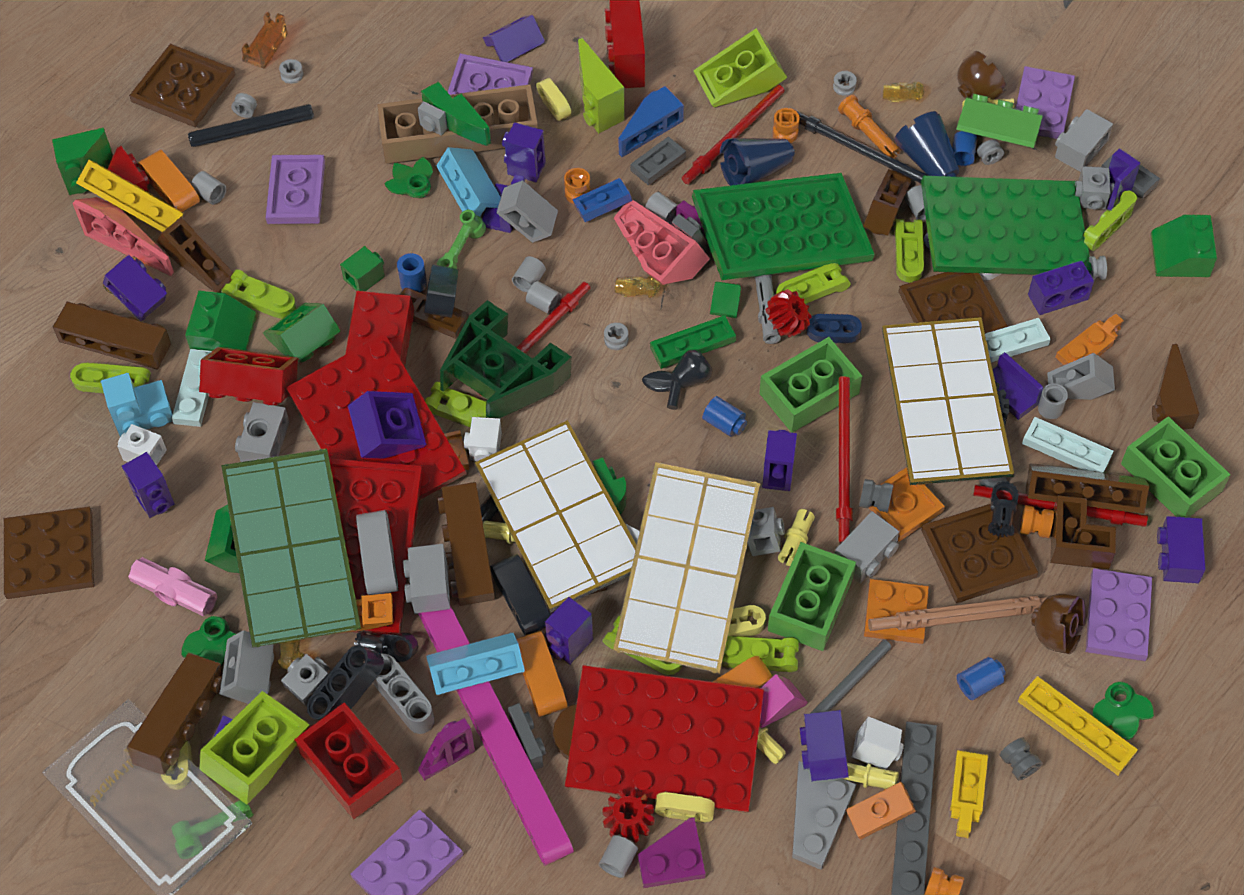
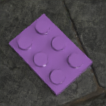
[1016,66,1075,139]
[266,155,325,224]
[1085,568,1152,661]
[351,810,463,895]

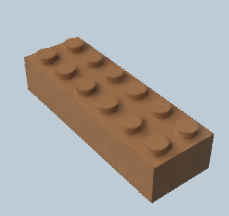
[377,84,538,164]

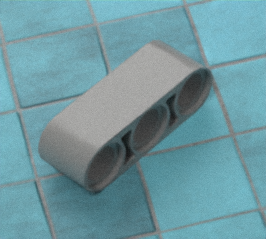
[356,510,398,595]
[373,654,434,734]

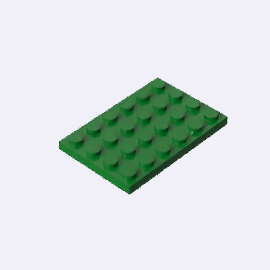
[692,173,875,280]
[921,176,1092,275]

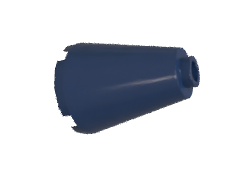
[894,111,960,177]
[720,138,795,186]

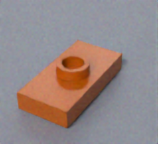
[846,782,916,839]

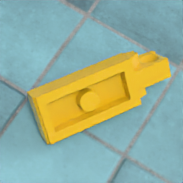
[950,750,988,838]

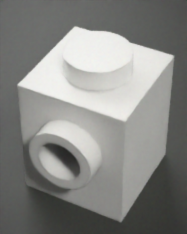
[464,417,502,461]
[117,424,166,466]
[852,717,903,770]

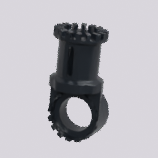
[988,481,1019,537]
[354,631,418,662]

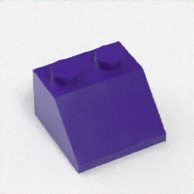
[348,391,426,458]

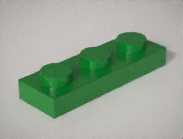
[650,315,736,369]

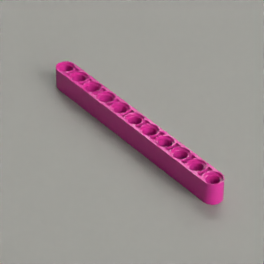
[418,606,574,866]

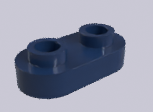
[807,314,862,343]

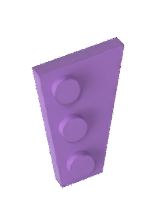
[448,54,534,95]

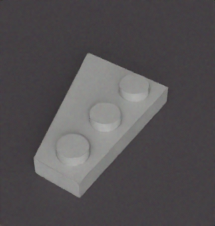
[792,761,856,870]

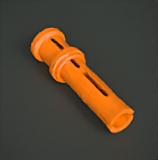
[838,95,901,159]

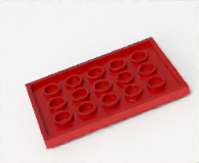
[286,333,467,500]
[328,458,423,635]
[565,665,764,813]

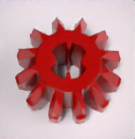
[765,289,812,338]
[602,789,655,843]

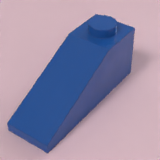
[618,86,684,157]

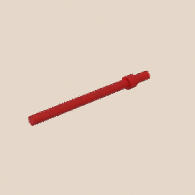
[681,85,785,185]
[478,281,591,396]
[836,376,853,544]
[973,484,1148,527]

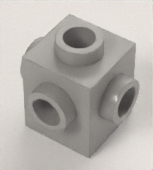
[1075,166,1114,209]
[748,507,785,556]
[281,654,330,707]

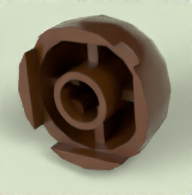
[957,51,1006,100]
[1031,594,1085,654]

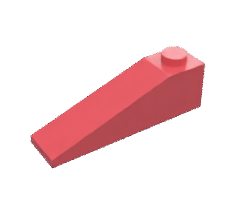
[73,197,174,276]
[613,199,710,285]

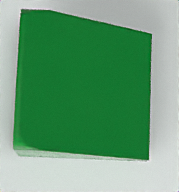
[710,282,741,318]

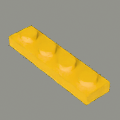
[76,160,185,232]
[1018,676,1138,776]

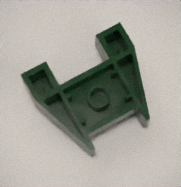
[440,300,572,419]

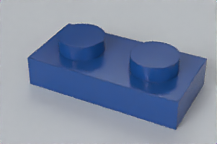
[573,178,632,222]

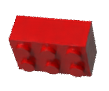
[605,0,645,89]
[345,291,415,367]
[199,347,298,405]
[294,702,403,820]

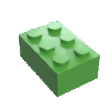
[759,337,862,433]
[1121,417,1231,518]
[768,542,856,651]

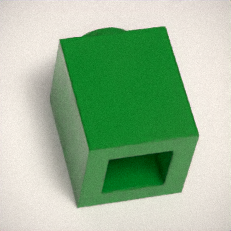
[340,246,385,291]

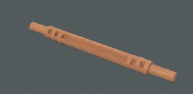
[868,596,1048,631]

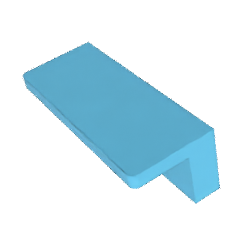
[436,147,501,217]
[426,633,525,695]

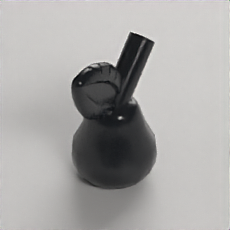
[642,349,712,410]

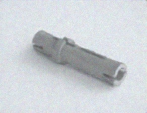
[754,274,781,344]

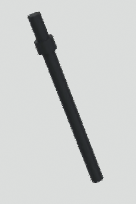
[793,109,927,184]

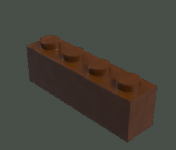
[53,301,171,370]
[1025,463,1149,514]
[437,482,495,606]
[127,653,223,775]

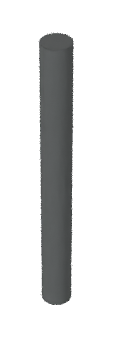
[804,639,891,722]

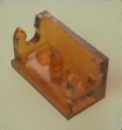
[242,11,288,69]

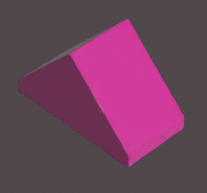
[760,674,808,728]

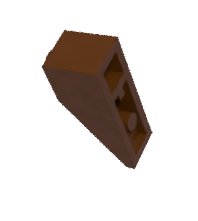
[863,169,912,236]
[157,217,233,292]
[1152,344,1200,430]

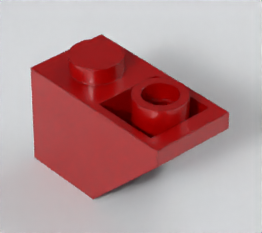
[108,145,150,193]

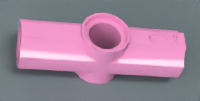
[128,557,217,617]

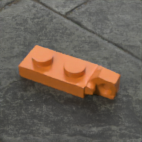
[1055,314,1124,365]

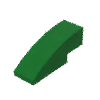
[421,82,491,146]

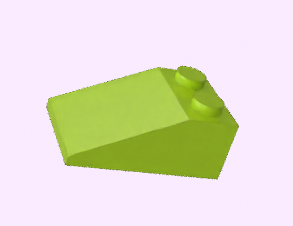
[693,28,788,107]
[578,38,624,133]
[199,691,310,805]

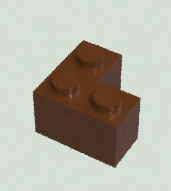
[1050,496,1116,569]

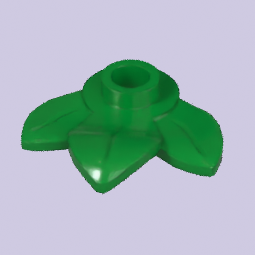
[384,157,433,198]
[181,616,236,667]
[1092,682,1154,740]

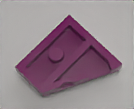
[418,718,475,781]
[638,817,706,888]

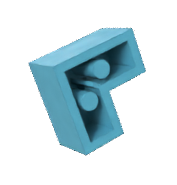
[101,373,173,437]

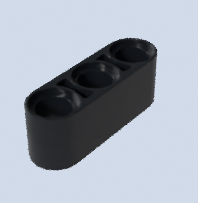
[424,264,459,318]
[490,554,551,636]
[307,645,384,721]

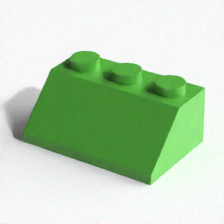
[956,93,1043,148]

